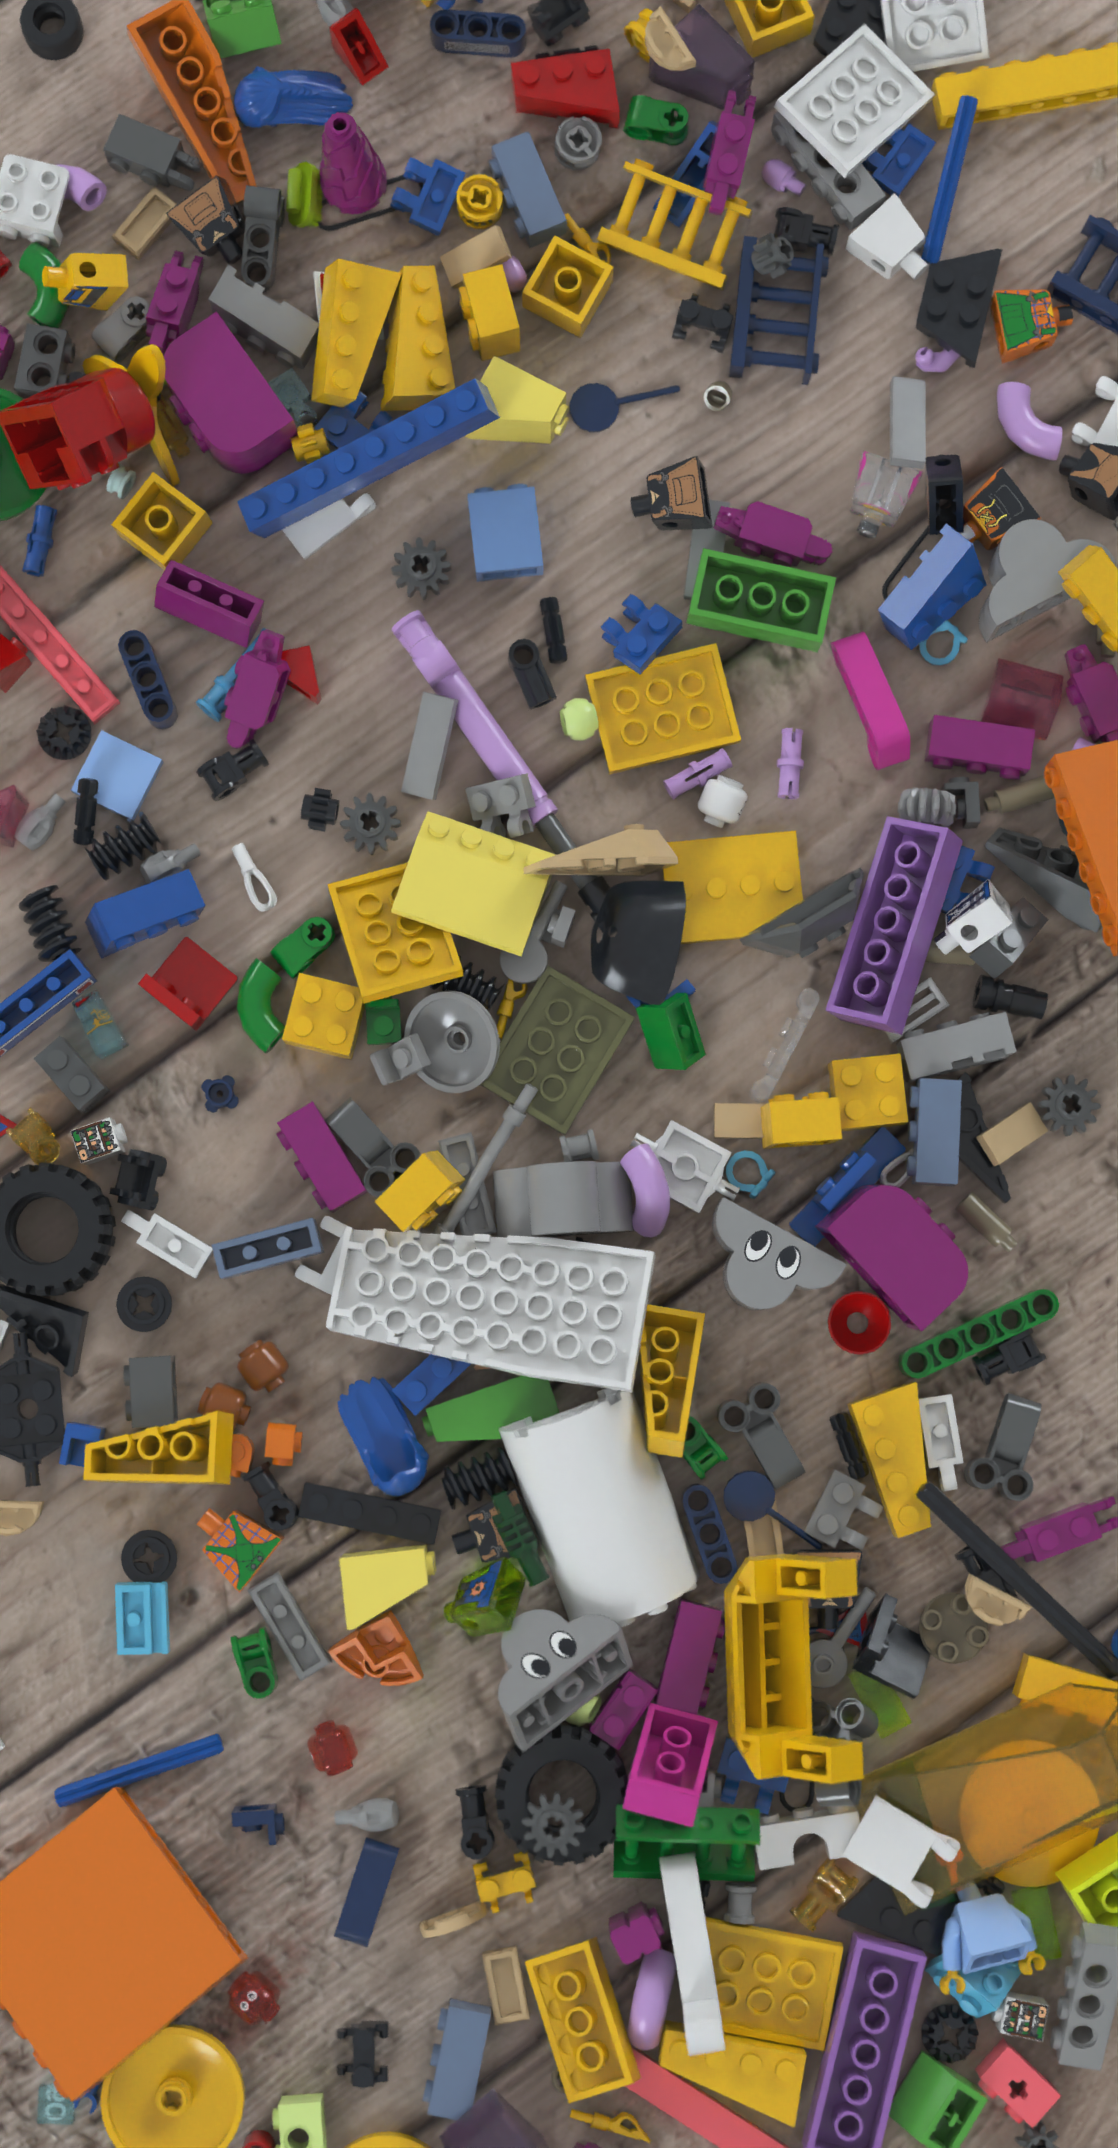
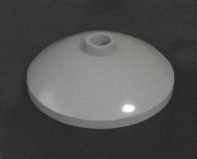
[404,990,500,1093]

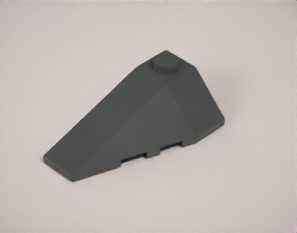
[985,827,1102,933]

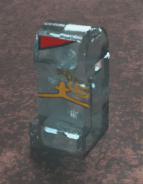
[72,990,129,1059]

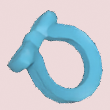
[919,620,968,666]
[726,1150,776,1199]

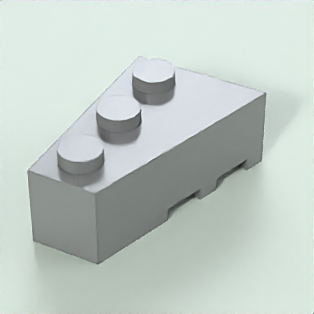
[208,265,319,369]
[897,1011,1017,1083]

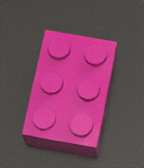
[623,1703,718,1827]

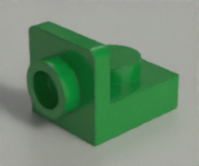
[364,996,402,1046]

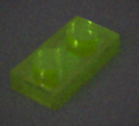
[847,1670,912,1739]
[1010,1886,1062,1964]

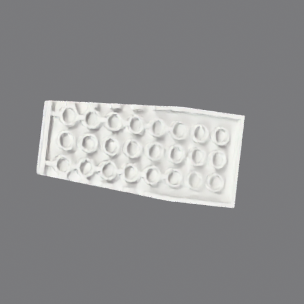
[326,1227,656,1392]

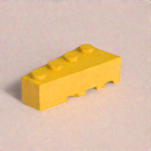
[311,258,402,408]
[380,266,455,411]
[639,1304,705,1458]
[847,1381,931,1538]
[83,1411,234,1485]
[658,2020,807,2128]

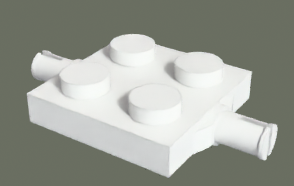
[630,1120,740,1214]

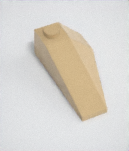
[523,824,678,876]

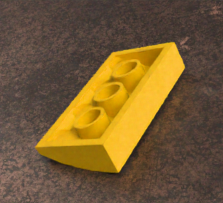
[525,1937,641,2104]

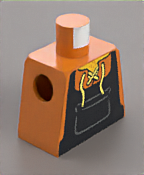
[960,467,1041,550]

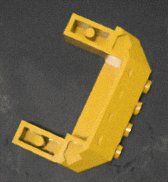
[724,1554,864,1784]

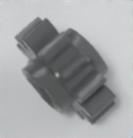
[391,537,452,600]
[340,793,401,855]
[1037,1074,1101,1136]
[522,1791,585,1858]

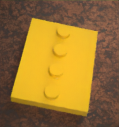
[585,643,741,775]
[663,831,803,944]
[327,862,464,1004]
[705,1917,844,2051]

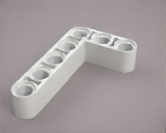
[659,1852,725,2056]

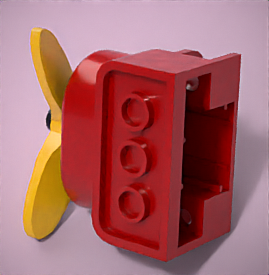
[0,344,180,490]

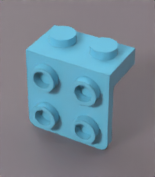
[924,1954,1021,2019]

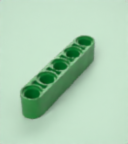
[898,1289,1059,1379]

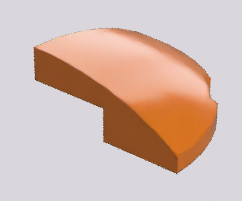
[328,1610,424,1686]

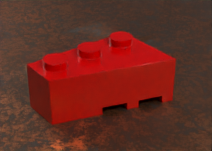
[511,48,620,129]

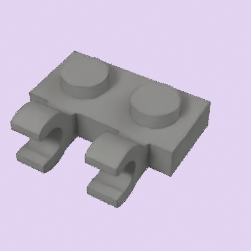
[465,773,536,838]
[804,1469,884,1550]

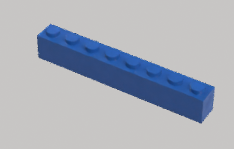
[237,378,500,539]

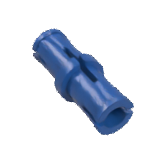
[22,505,58,577]

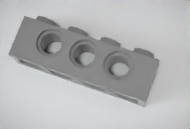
[771,111,886,231]
[1050,1922,1118,2071]

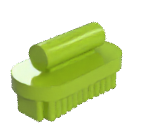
[286,162,323,228]

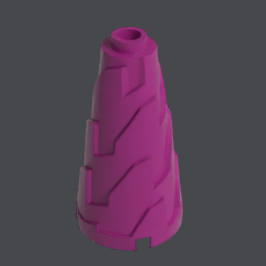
[319,112,387,215]

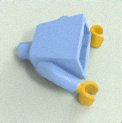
[939,1883,1046,1995]

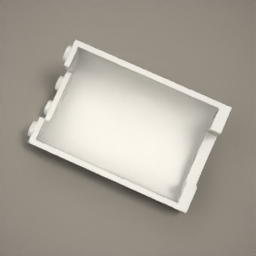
[498,1388,700,1627]

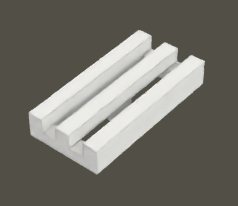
[883,977,949,1043]

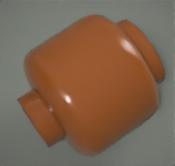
[237,1339,289,1393]
[197,1382,251,1431]

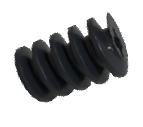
[85,812,162,881]
[19,885,81,962]
[430,955,504,1012]
[441,1447,518,1510]

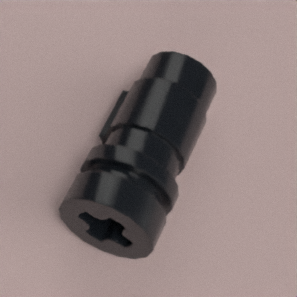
[973,975,1048,1019]

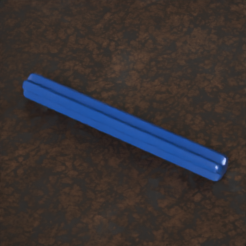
[921,95,978,264]
[54,1734,224,1807]

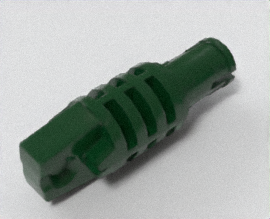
[491,1491,550,1587]

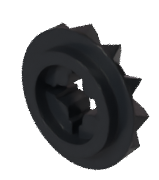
[36,705,92,760]
[116,1277,172,1332]
[121,1530,177,1583]
[921,2004,979,2064]

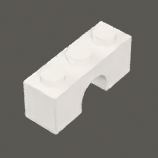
[754,1806,860,1870]

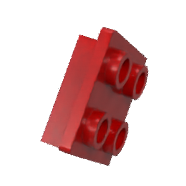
[138,937,238,1031]

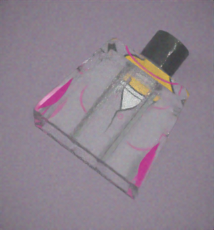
[850,450,923,538]

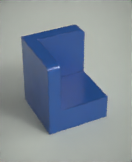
[59,1422,106,1467]

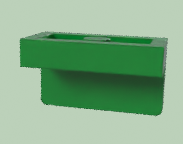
[636,993,706,1070]

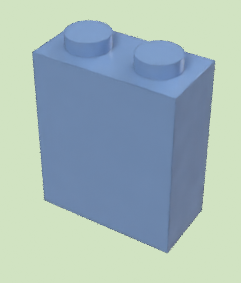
[467,484,543,582]

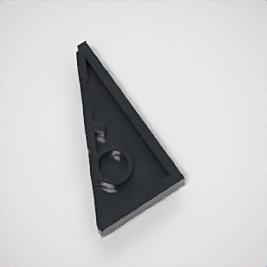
[957,1072,1011,1204]
[0,1284,89,1377]

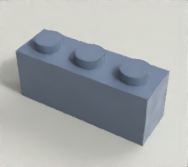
[488,131,567,248]
[906,1078,962,1187]
[211,1218,325,1280]
[423,1998,492,2123]

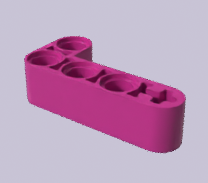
[831,631,910,770]

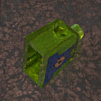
[444,1557,527,1637]

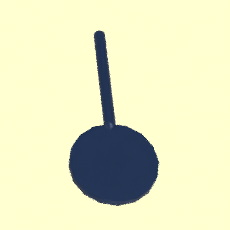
[570,383,680,432]
[723,1471,822,1550]

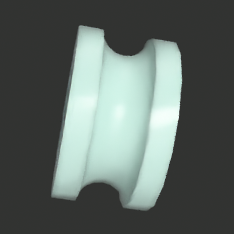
[106,464,136,499]

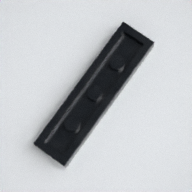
[298,1482,442,1545]

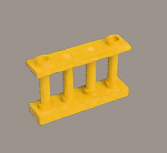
[597,159,752,290]

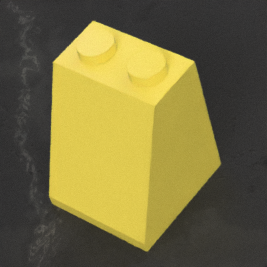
[465,356,569,444]
[339,1544,436,1630]

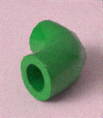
[19,242,69,329]
[237,958,285,1053]

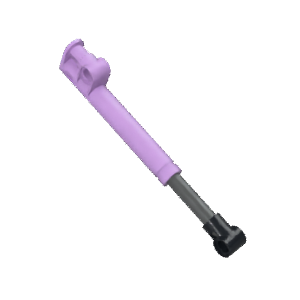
[392,610,617,936]

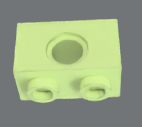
[272,2093,327,2148]

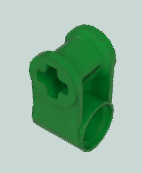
[623,95,689,146]
[270,917,335,979]
[683,1415,729,1481]
[231,1627,279,1699]

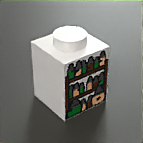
[70,1117,128,1166]
[991,1991,1049,2042]

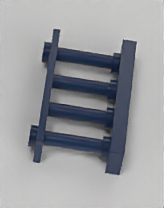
[1047,214,1118,335]
[729,236,829,385]

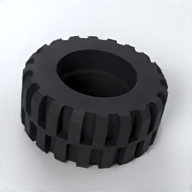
[0,1163,116,1296]
[495,1723,628,1866]

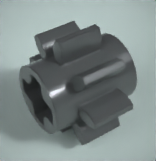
[751,233,794,279]
[1015,2121,1059,2148]

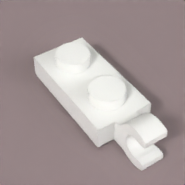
[121,1210,213,1279]
[919,1394,964,1491]

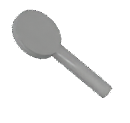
[500,881,568,984]
[810,1587,877,1688]

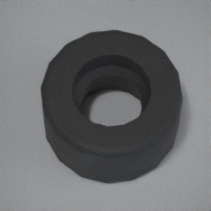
[20,0,84,61]

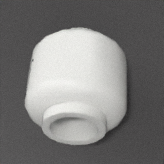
[698,775,748,828]

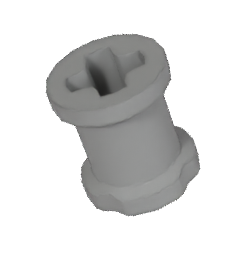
[559,1129,599,1162]
[723,1882,757,1924]

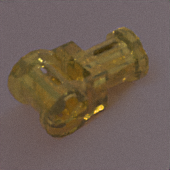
[6,1107,60,1165]
[789,1857,859,1932]

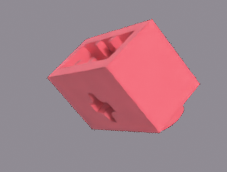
[975,2038,1061,2128]

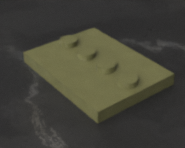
[481,965,635,1135]

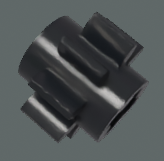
[301,787,339,832]

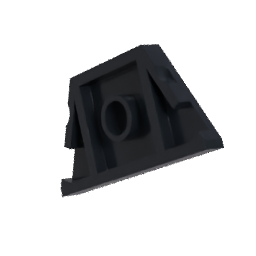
[813,0,885,57]
[915,249,1002,368]
[837,1876,960,1956]

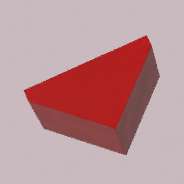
[329,8,389,86]
[281,645,322,705]

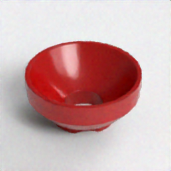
[828,1291,891,1355]

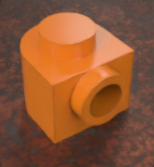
[264,1422,303,1466]
[231,1433,255,1478]

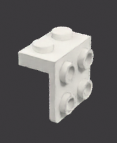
[0,154,70,248]

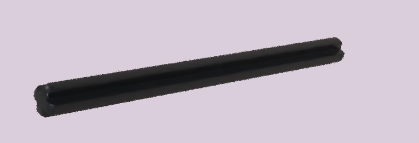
[916,1481,1118,1679]

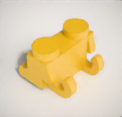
[473,1851,537,1914]

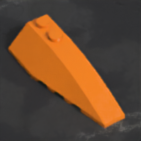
[127,0,257,204]

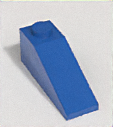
[652,120,717,228]

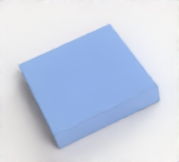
[71,730,163,821]

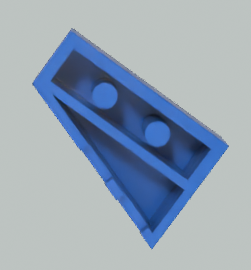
[878,524,987,650]
[85,869,205,959]

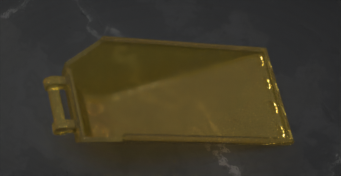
[856,1682,1118,1916]

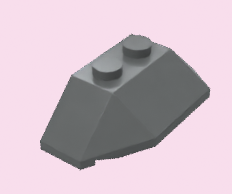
[740,868,864,958]

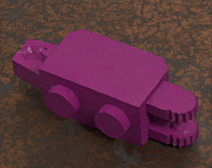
[703,90,756,216]
[146,250,204,356]
[713,501,833,567]
[224,629,291,749]
[1064,644,1118,743]
[1000,1496,1118,1563]

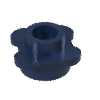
[201,1075,239,1113]

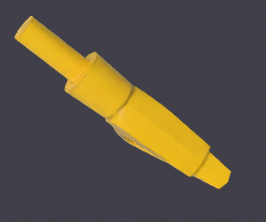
[565,213,611,265]
[497,978,527,1039]
[569,2109,651,2143]

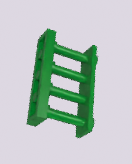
[613,1805,760,1882]

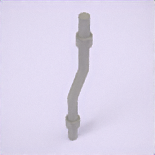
[432,1083,538,1234]

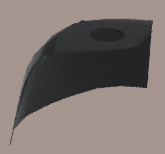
[591,881,686,1005]

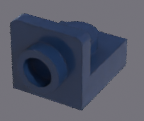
[231,1803,285,1845]

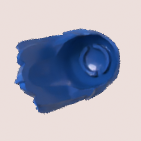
[233,66,353,128]
[337,1376,429,1496]

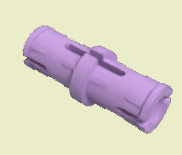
[777,728,804,799]
[663,748,733,800]

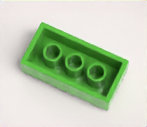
[686,548,836,652]

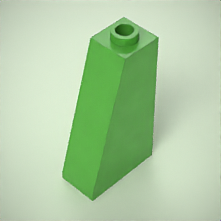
[422,1375,560,1442]

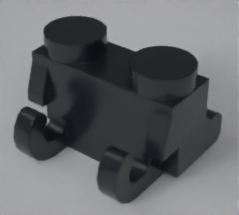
[527,0,590,46]
[672,293,734,353]
[109,1149,167,1211]
[337,2021,389,2088]

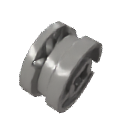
[554,116,602,170]

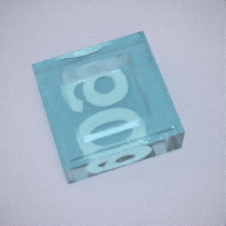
[37,2084,75,2125]

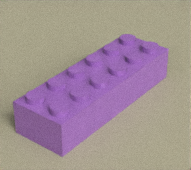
[825,816,963,1035]
[802,1930,927,2148]

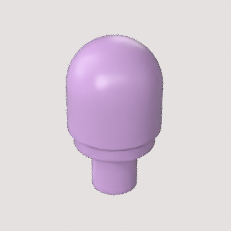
[762,159,806,196]
[502,256,527,292]

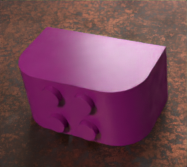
[164,311,298,474]
[815,1185,968,1332]

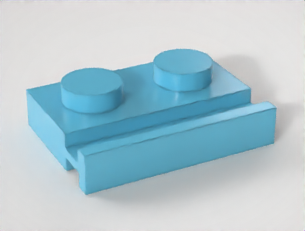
[115,1581,170,1655]

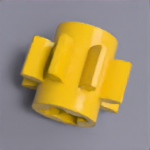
[291,423,330,465]

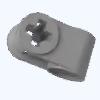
[92,296,150,362]

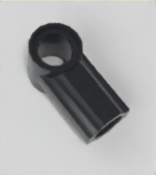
[508,639,557,710]

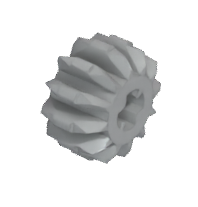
[898,788,956,828]

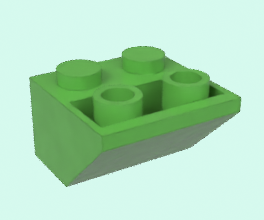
[202,0,282,59]
[889,2050,988,2148]

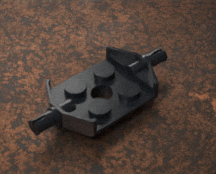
[0,1332,65,1487]

